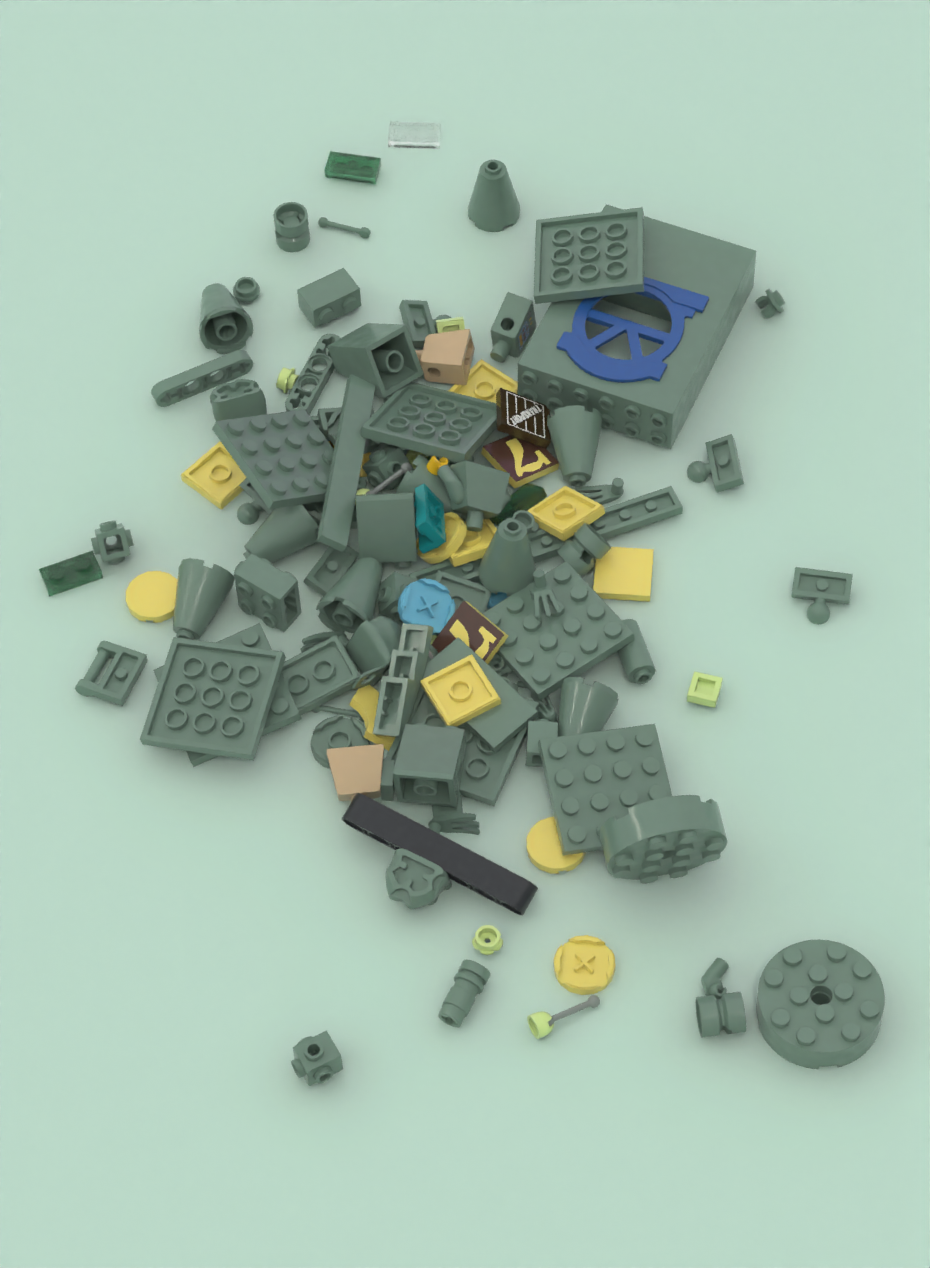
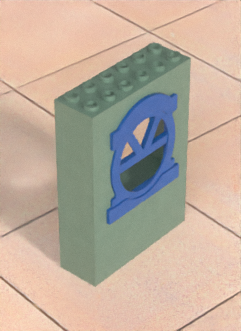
[518,204,756,449]

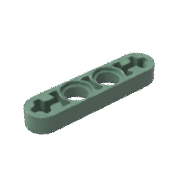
[285,334,340,415]
[151,350,253,407]

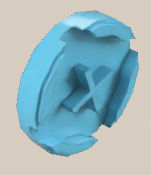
[398,578,455,636]

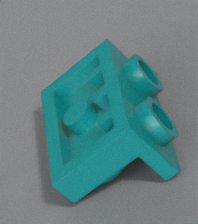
[414,483,446,554]

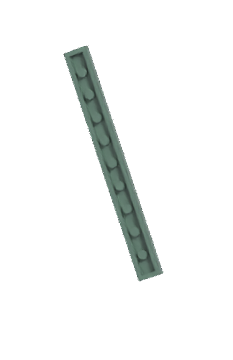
[409,486,683,583]

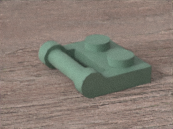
[75,641,148,706]

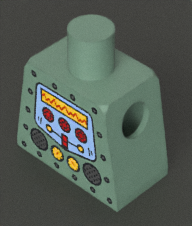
[490,292,536,363]

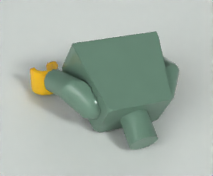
[426,456,511,532]

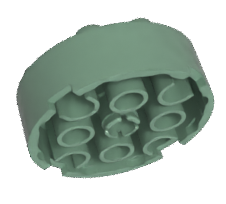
[599,795,727,884]
[756,939,885,1069]

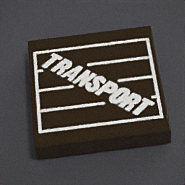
[496,388,551,449]

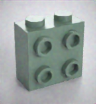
[234,553,301,632]

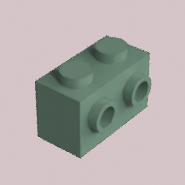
[297,268,361,328]

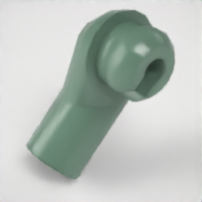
[701,958,729,999]

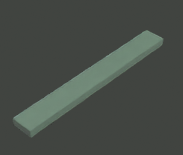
[317,374,376,552]

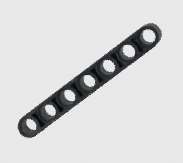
[342,793,538,916]

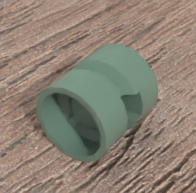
[273,202,310,252]
[557,522,611,577]
[695,992,746,1038]

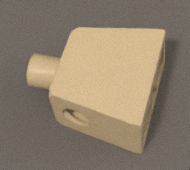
[415,329,475,385]
[327,744,384,802]

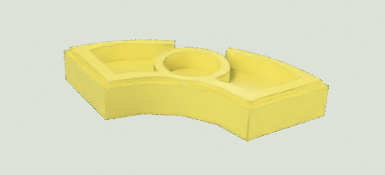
[349,681,395,751]

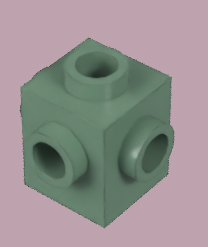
[362,446,414,490]
[91,521,134,563]
[377,571,417,622]
[291,1030,343,1086]

